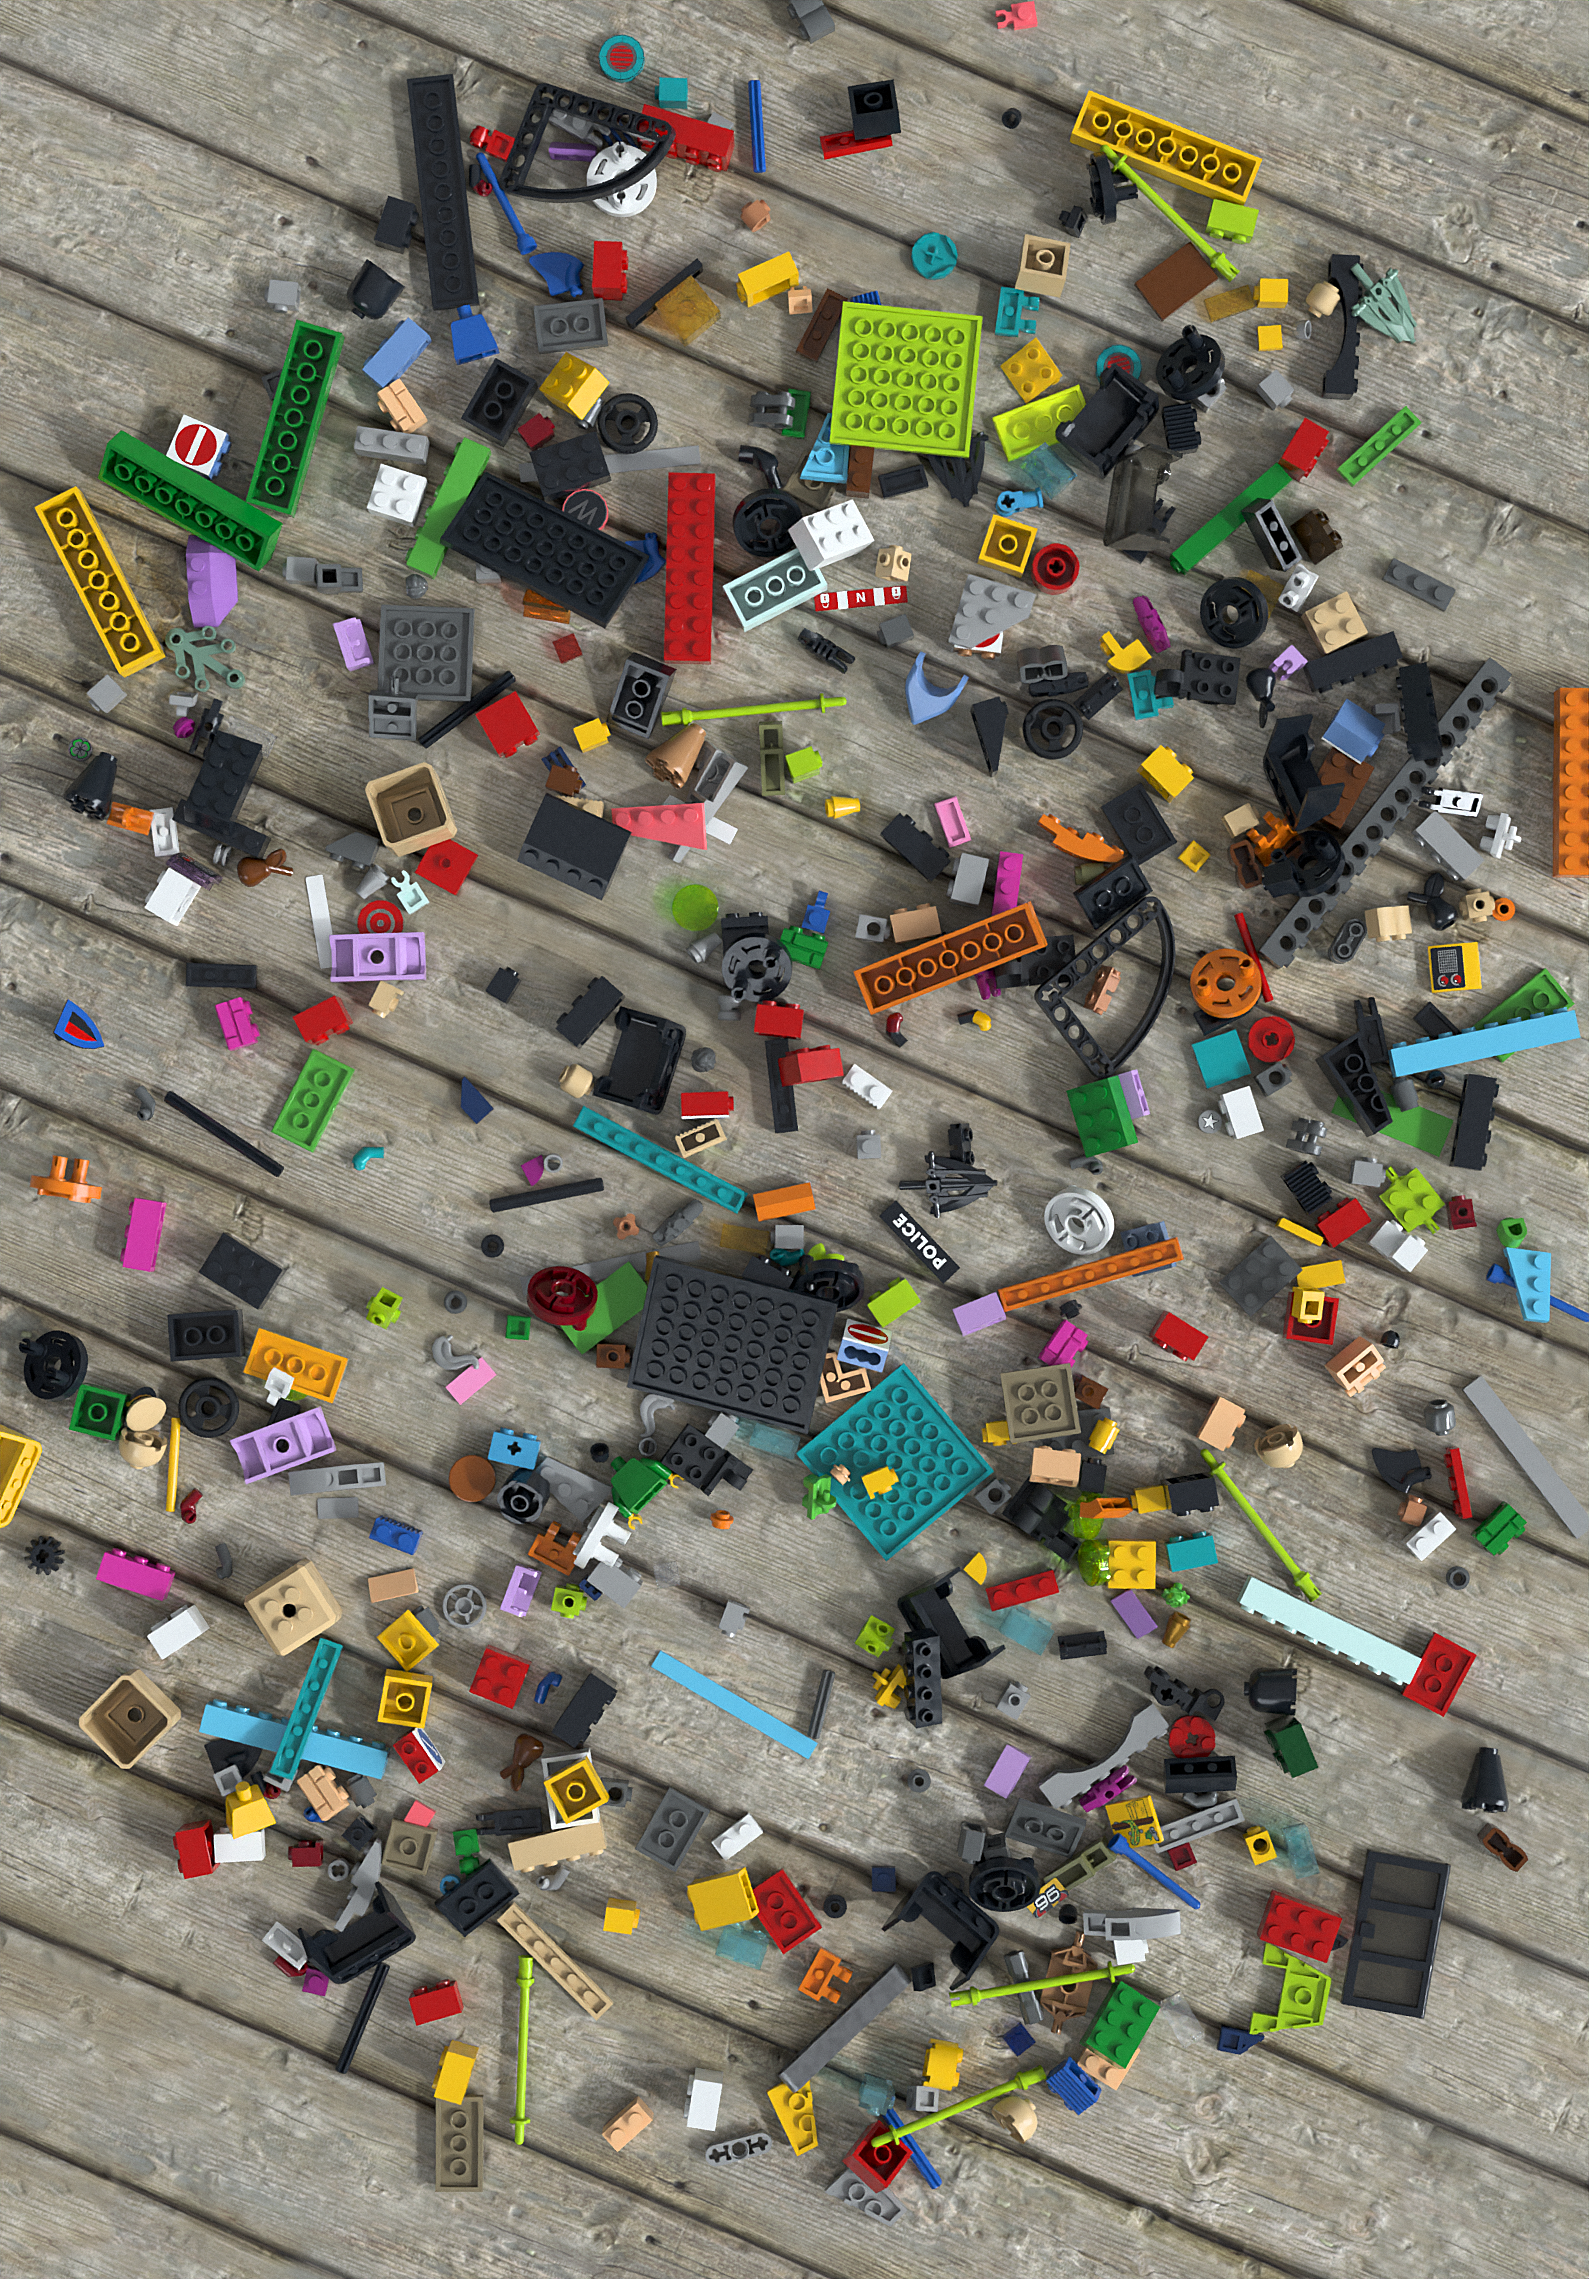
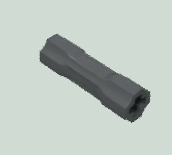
[1004,1950,1044,2025]

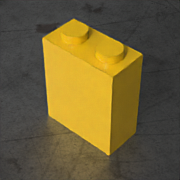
[687,1867,759,1931]

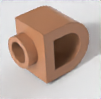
[740,199,771,232]
[1397,1494,1427,1527]

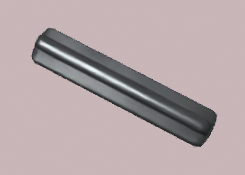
[807,1670,835,1739]

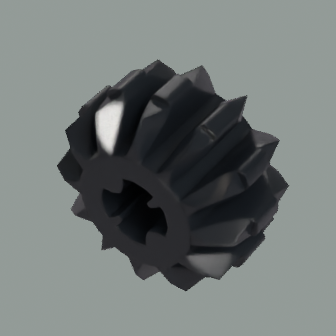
[24,1535,65,1575]

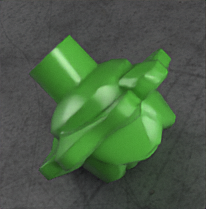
[1161,1582,1190,1608]

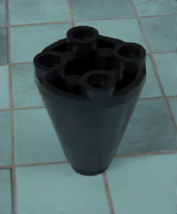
[63,752,118,821]
[1461,1747,1509,1813]

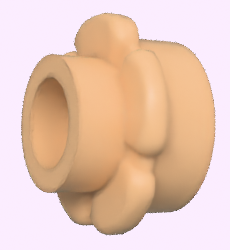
[830,1464,851,1485]

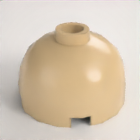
[1254,1424,1303,1468]
[119,1427,168,1469]
[991,2096,1037,2144]

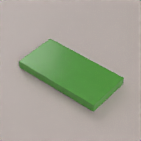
[1472,968,1575,1063]
[271,1049,355,1153]
[560,1261,648,1355]

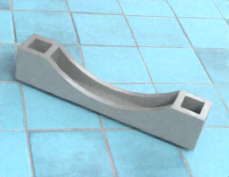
[1038,1700,1169,1810]

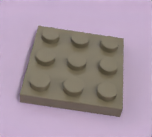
[1000,1363,1081,1444]

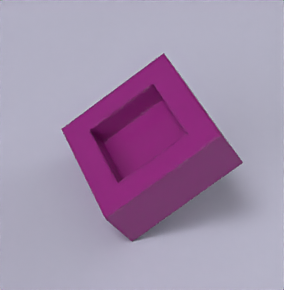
[302,1966,329,1996]

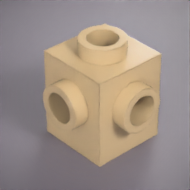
[875,545,912,582]
[1459,888,1495,923]

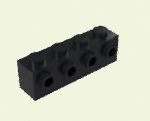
[902,1628,942,1729]

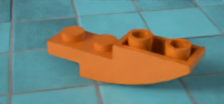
[1037,814,1124,865]

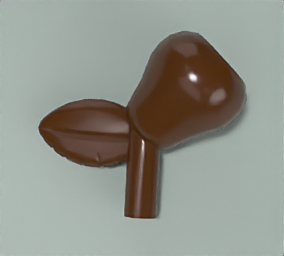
[237,849,293,887]
[500,1733,544,1792]

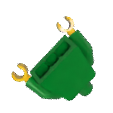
[610,1456,684,1529]

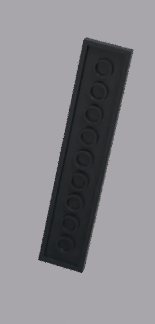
[407,74,480,311]

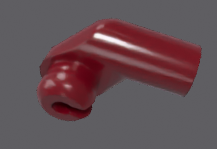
[180,1488,203,1524]
[273,1955,308,1977]

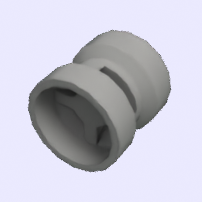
[718,996,741,1021]

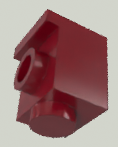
[1445,1195,1477,1230]
[288,1839,324,1867]

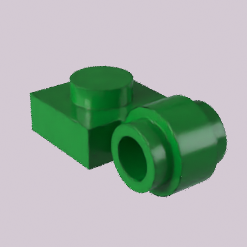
[453,1827,480,1875]

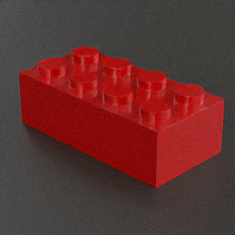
[637,104,735,172]

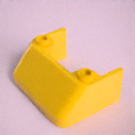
[0,1424,42,1528]

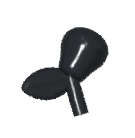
[1246,667,1276,728]
[1407,872,1458,931]

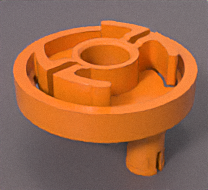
[1190,949,1261,1018]
[29,1155,102,1203]

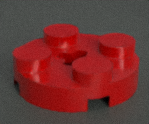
[1247,1016,1295,1063]
[1168,1714,1216,1758]

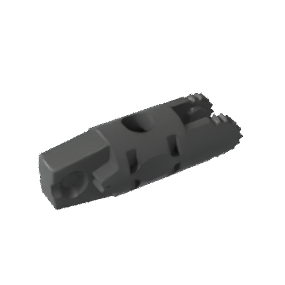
[652,1199,704,1247]

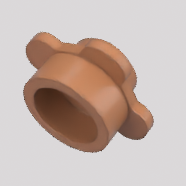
[613,1213,639,1240]

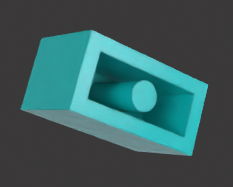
[1164,1530,1218,1572]

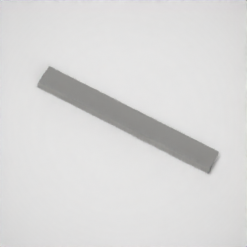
[1462,1375,1589,1539]

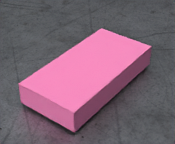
[934,796,971,848]
[446,1357,497,1405]

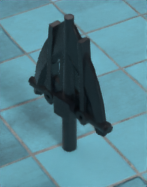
[926,431,989,507]
[899,1151,998,1218]

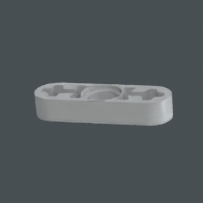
[705,2130,772,2166]

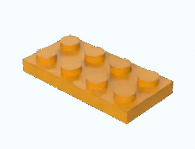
[243,1328,349,1403]

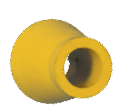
[825,796,860,819]

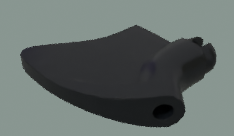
[1371,1448,1432,1494]

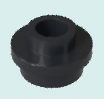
[481,1234,504,1258]
[1059,1299,1082,1319]
[823,1894,847,1918]

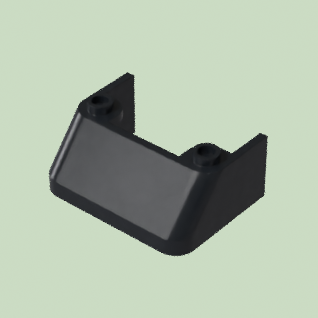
[1263,714,1345,832]
[897,1567,1006,1679]
[881,1871,999,1991]
[297,1881,416,1984]

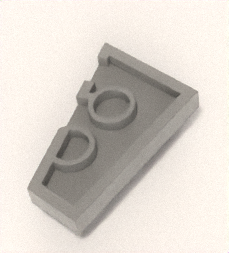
[824,2167,907,2227]

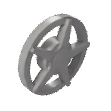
[443,1584,487,1628]

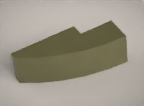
[759,721,785,796]
[1043,1835,1118,1891]

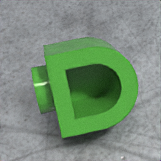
[1496,1217,1527,1248]

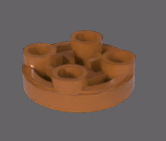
[449,1455,496,1502]

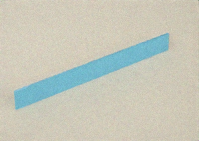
[651,1650,818,1759]

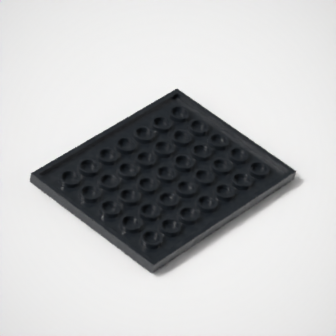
[627,1255,839,1434]

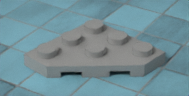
[948,574,1036,649]

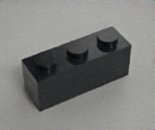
[1240,498,1302,572]
[880,813,951,884]
[1163,1756,1237,1794]

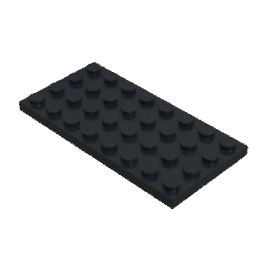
[440,472,650,629]

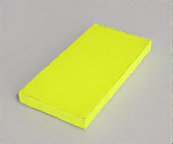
[992,384,1086,462]

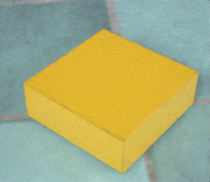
[1257,325,1283,352]
[1178,840,1211,873]

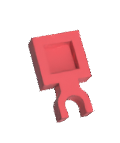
[995,1,1038,30]

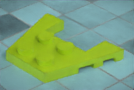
[1248,1941,1332,2034]

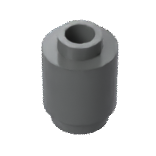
[572,398,604,430]
[1390,1076,1419,1112]
[411,1605,441,1637]
[344,1773,377,1809]

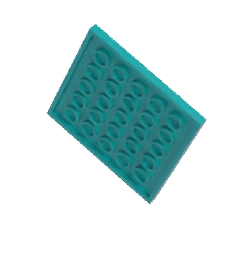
[796,1363,994,1561]

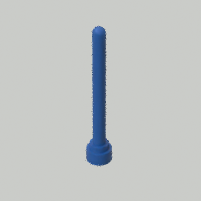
[476,152,537,255]
[1486,1263,1589,1322]
[1108,1833,1201,1909]

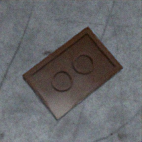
[1134,241,1218,322]

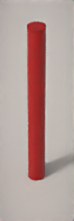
[1234,912,1274,1003]

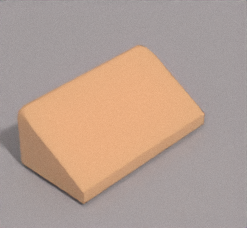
[368,1568,419,1603]

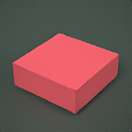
[404,1800,436,1827]

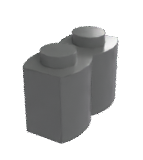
[787,0,835,44]
[1017,645,1068,683]
[957,1822,986,1864]

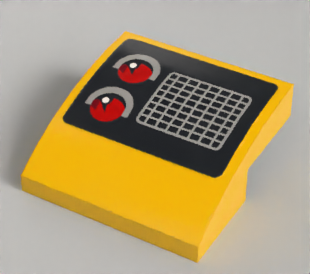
[1428,942,1482,993]

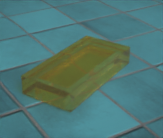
[1203,284,1256,323]
[719,1224,769,1254]

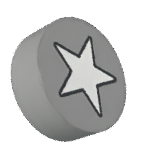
[1198,1110,1222,1134]

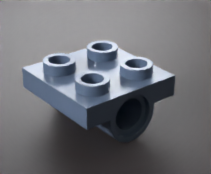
[1120,1221,1177,1277]

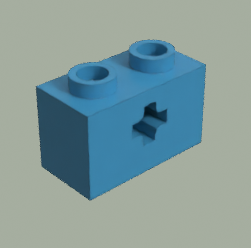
[488,1427,541,1470]

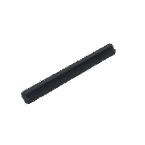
[418,671,516,749]
[489,1178,604,1213]
[335,1962,390,2074]

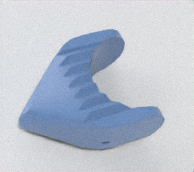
[905,651,969,725]

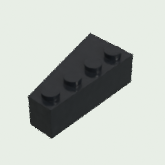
[1396,662,1443,762]
[1315,1031,1393,1137]

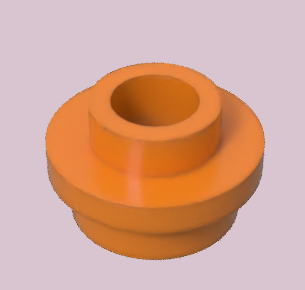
[1492,898,1515,921]
[710,1510,734,1529]

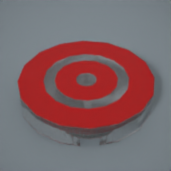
[357,900,404,934]

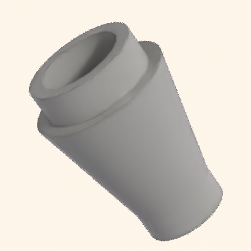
[355,865,390,899]
[686,932,722,964]

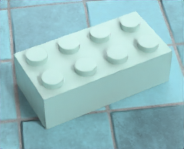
[723,548,827,632]

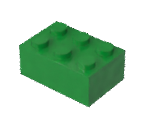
[1066,1075,1138,1158]
[1079,1981,1160,2069]

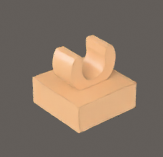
[788,286,813,315]

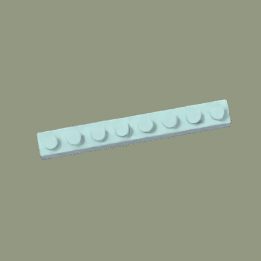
[1237,1575,1422,1685]

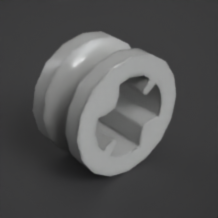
[213,843,231,866]
[328,1858,350,1881]

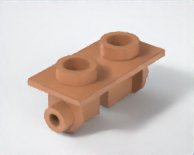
[1083,965,1121,1015]

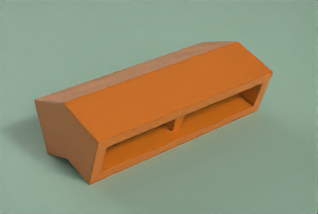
[753,1182,816,1221]
[1079,1497,1133,1519]

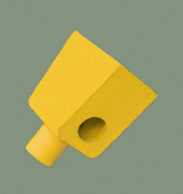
[226,1781,276,1839]

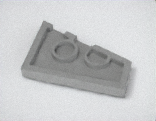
[534,1456,612,1522]

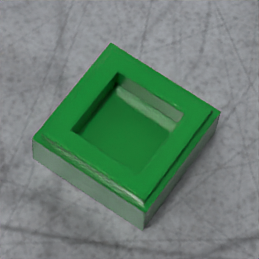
[505,1315,531,1340]

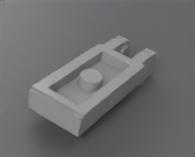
[548,100,611,148]

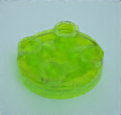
[672,884,719,932]
[1069,1491,1104,1540]
[1078,1539,1111,1587]

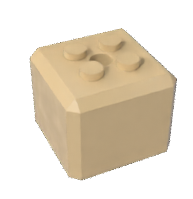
[365,762,457,857]
[244,1559,342,1656]
[79,1669,181,1769]

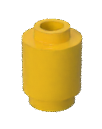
[1088,1417,1120,1454]

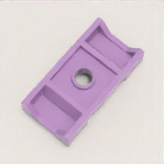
[329,932,426,983]
[230,1406,337,1484]

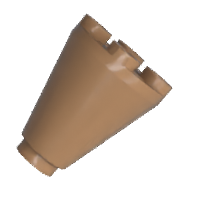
[645,723,706,789]

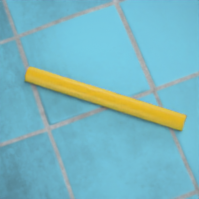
[166,1417,181,1512]

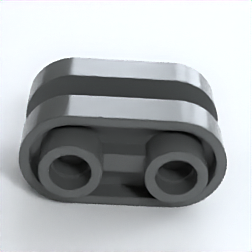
[748,391,796,429]
[1328,919,1367,964]
[1285,1117,1328,1156]

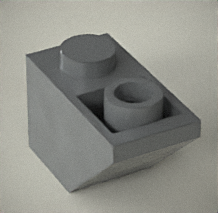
[325,832,381,870]

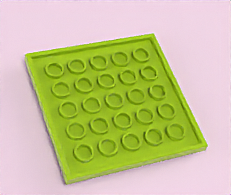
[829,301,983,458]

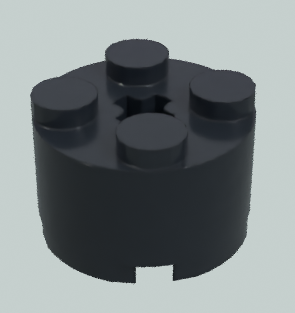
[497,1468,550,1524]

